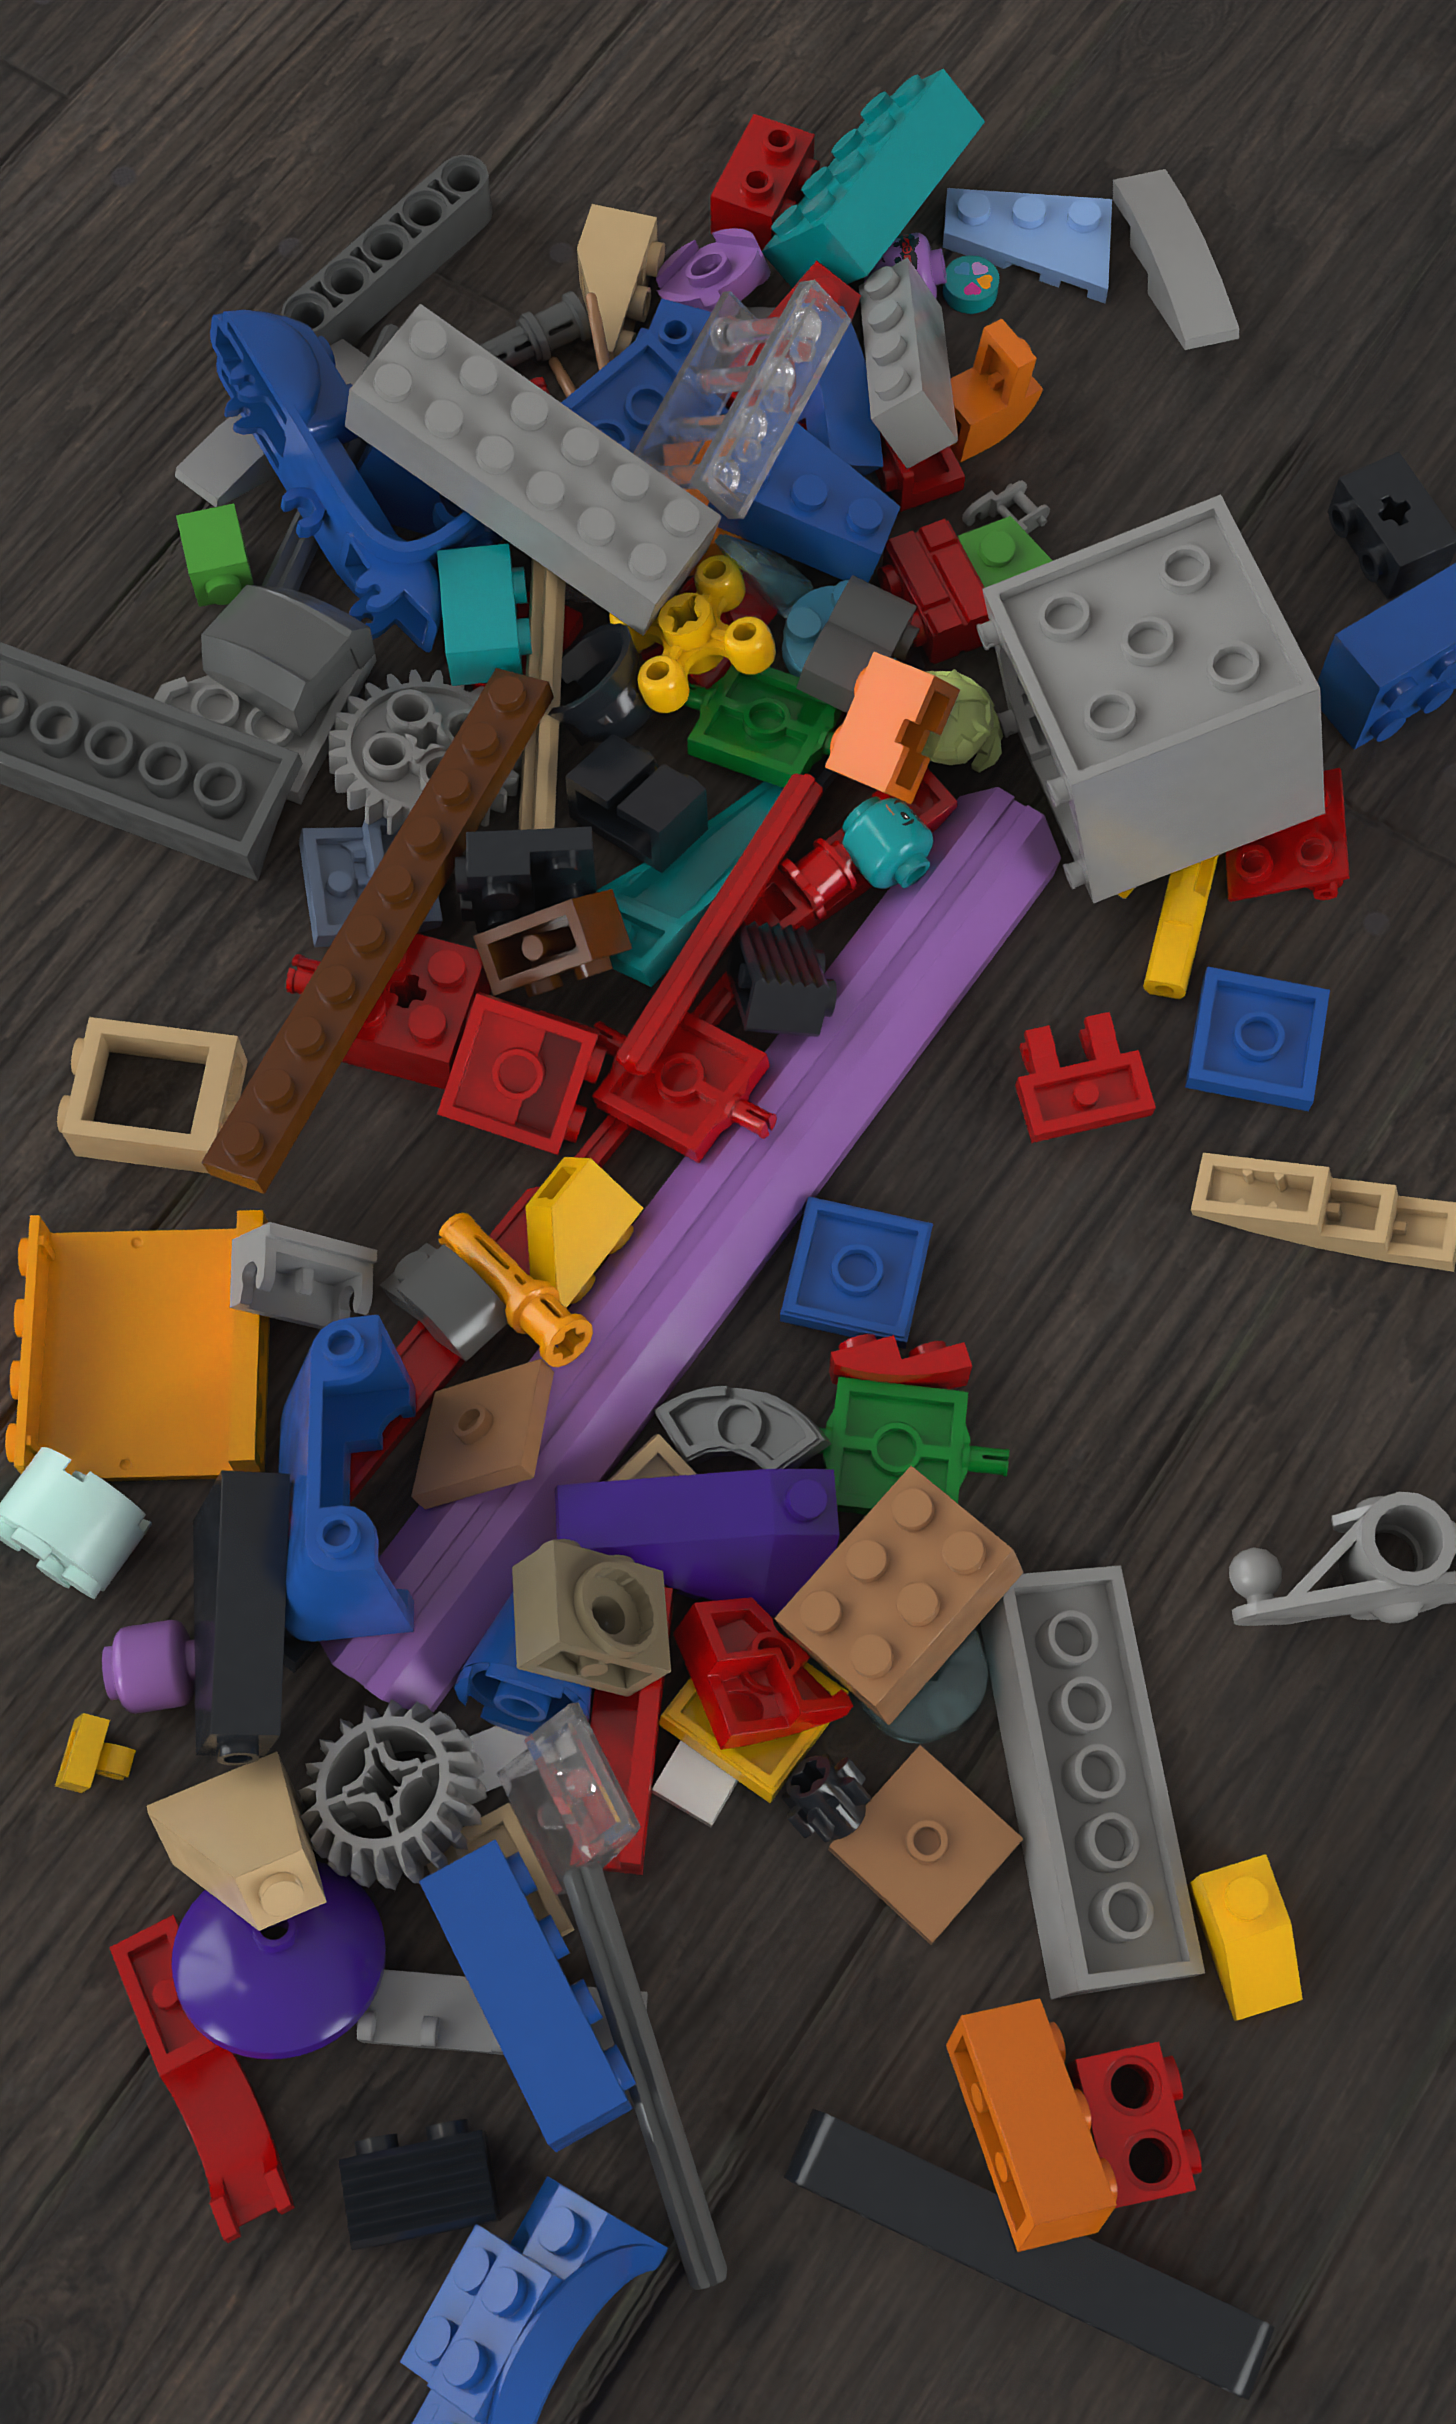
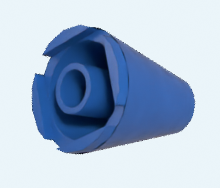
[454,1592,592,1740]

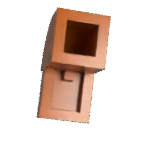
[950,319,1043,463]

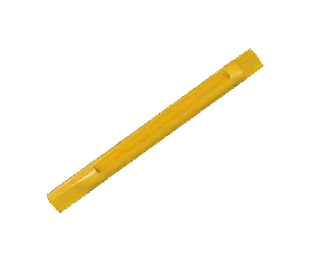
[1143,855,1218,999]

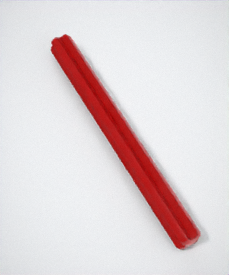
[616,773,823,1076]

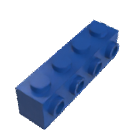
[419,1839,637,2152]

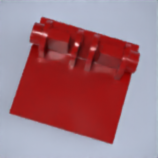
[1226,767,1350,902]

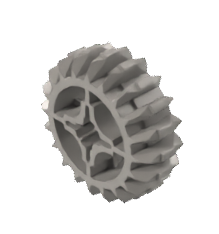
[298,1699,487,1890]

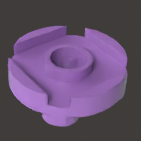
[656,228,771,324]

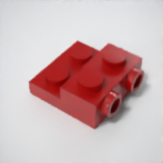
[437,992,608,1155]

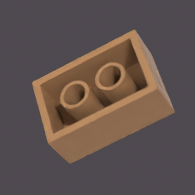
[775,1466,1024,1725]

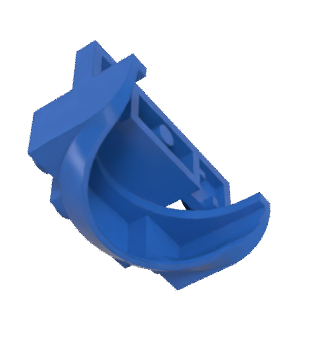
[400,2176,669,2424]

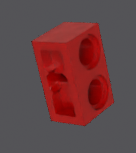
[1067,2041,1202,2208]

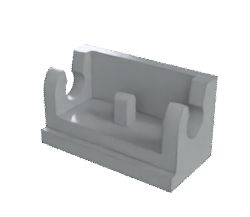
[230,1222,377,1329]

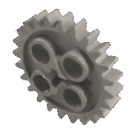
[329,670,522,835]

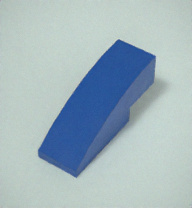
[787,303,883,477]

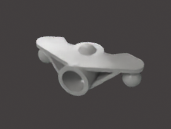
[1229,1492,1456,1626]

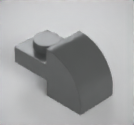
[380,1243,507,1361]

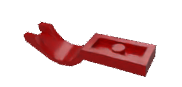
[109,1915,295,2243]

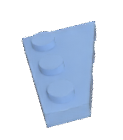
[943,188,1112,304]

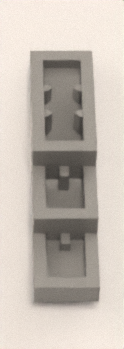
[1113,169,1239,350]
[175,339,369,507]

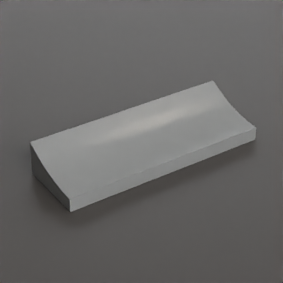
[980,1565,1205,2000]

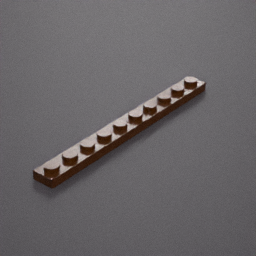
[202,668,554,1194]

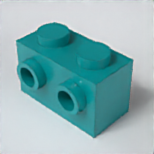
[437,544,533,686]

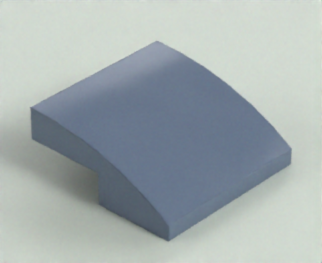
[299,817,443,947]

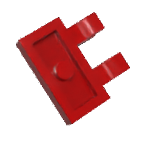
[1015,1012,1156,1143]

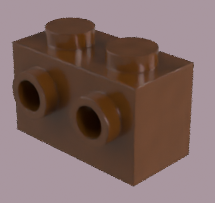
[473,889,632,998]

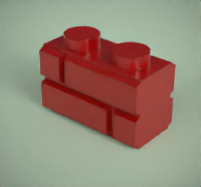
[877,519,989,664]

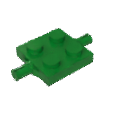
[684,664,843,788]
[818,1377,1010,1515]

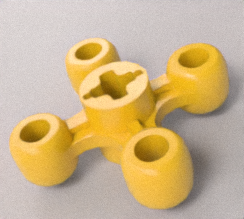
[609,555,776,713]

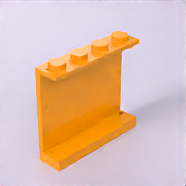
[5,1210,270,1481]

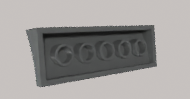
[0,642,303,881]

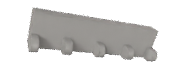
[357,1970,648,2055]

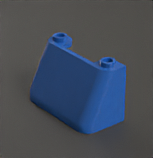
[279,1315,416,1642]

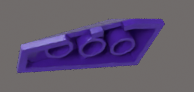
[555,1469,839,1620]

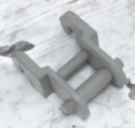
[962,480,1050,534]

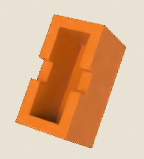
[825,652,960,804]

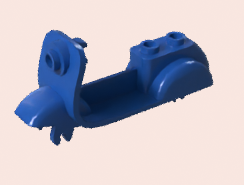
[210,309,503,652]

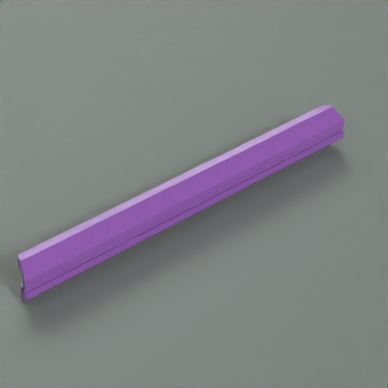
[319,787,1061,1712]

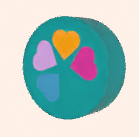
[942,255,1000,314]

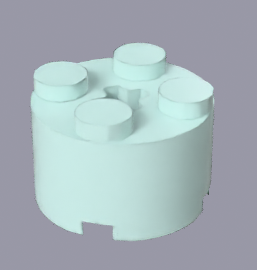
[0,1447,152,1599]

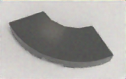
[653,1386,831,1469]

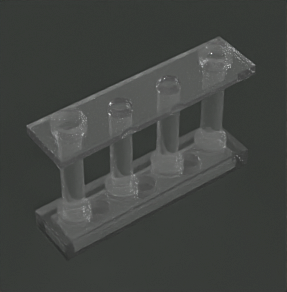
[633,280,851,519]

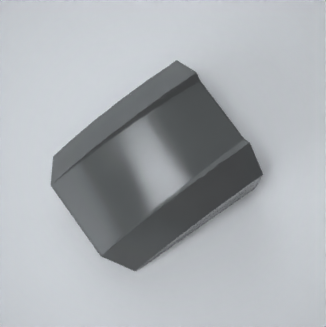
[201,585,375,737]

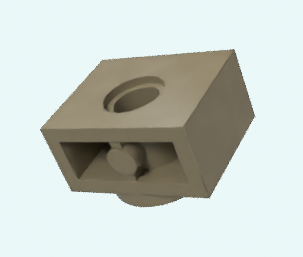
[512,1539,671,1697]

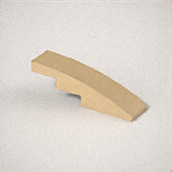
[1191,1153,1456,1272]

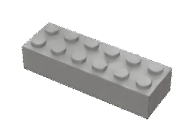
[345,304,722,636]

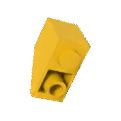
[526,1157,644,1308]

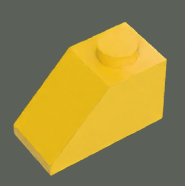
[1187,1854,1303,2021]

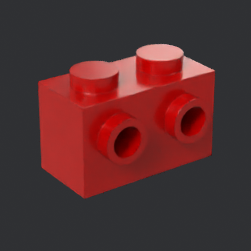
[710,114,820,251]

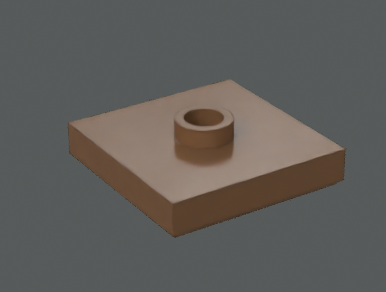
[411,1359,554,1509]
[828,1745,1024,1945]

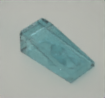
[714,534,813,619]

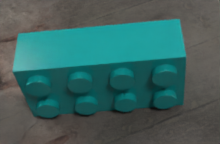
[762,68,985,288]

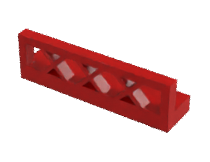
[573,1587,674,1875]

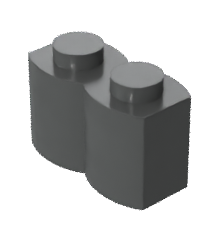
[797,575,920,713]

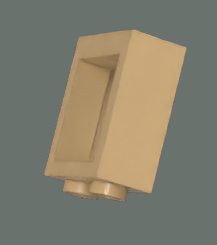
[57,1017,248,1173]

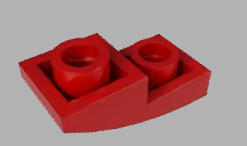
[829,1334,972,1389]

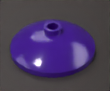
[172,1861,386,2059]

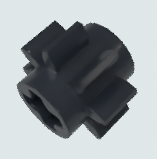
[781,1753,871,1843]

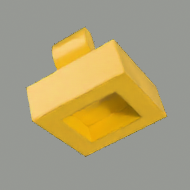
[55,1713,136,1793]

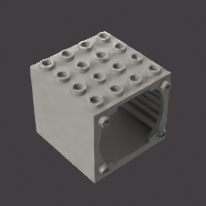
[976,494,1325,903]

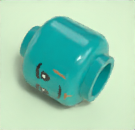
[842,796,933,889]

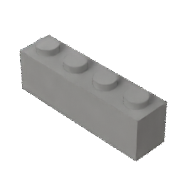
[859,257,958,469]

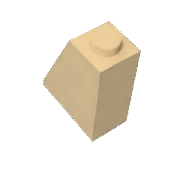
[147,1752,327,1931]

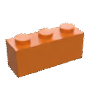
[946,1998,1117,2252]

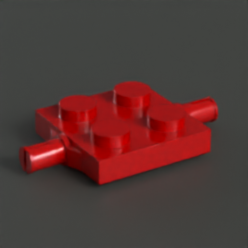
[592,1012,777,1163]

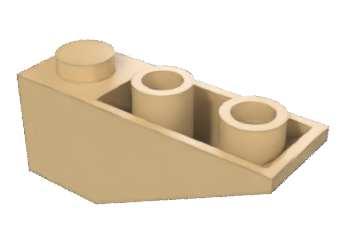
[577,204,665,361]

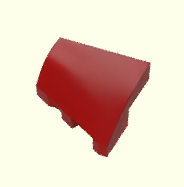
[673,1597,853,1750]

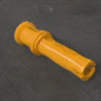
[438,1212,593,1367]

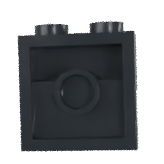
[455,827,597,933]

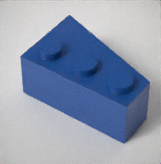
[708,389,900,583]

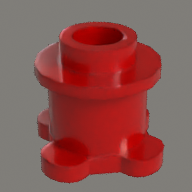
[779,838,857,921]

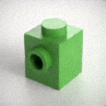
[176,503,254,607]

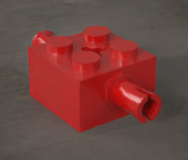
[286,934,491,1089]

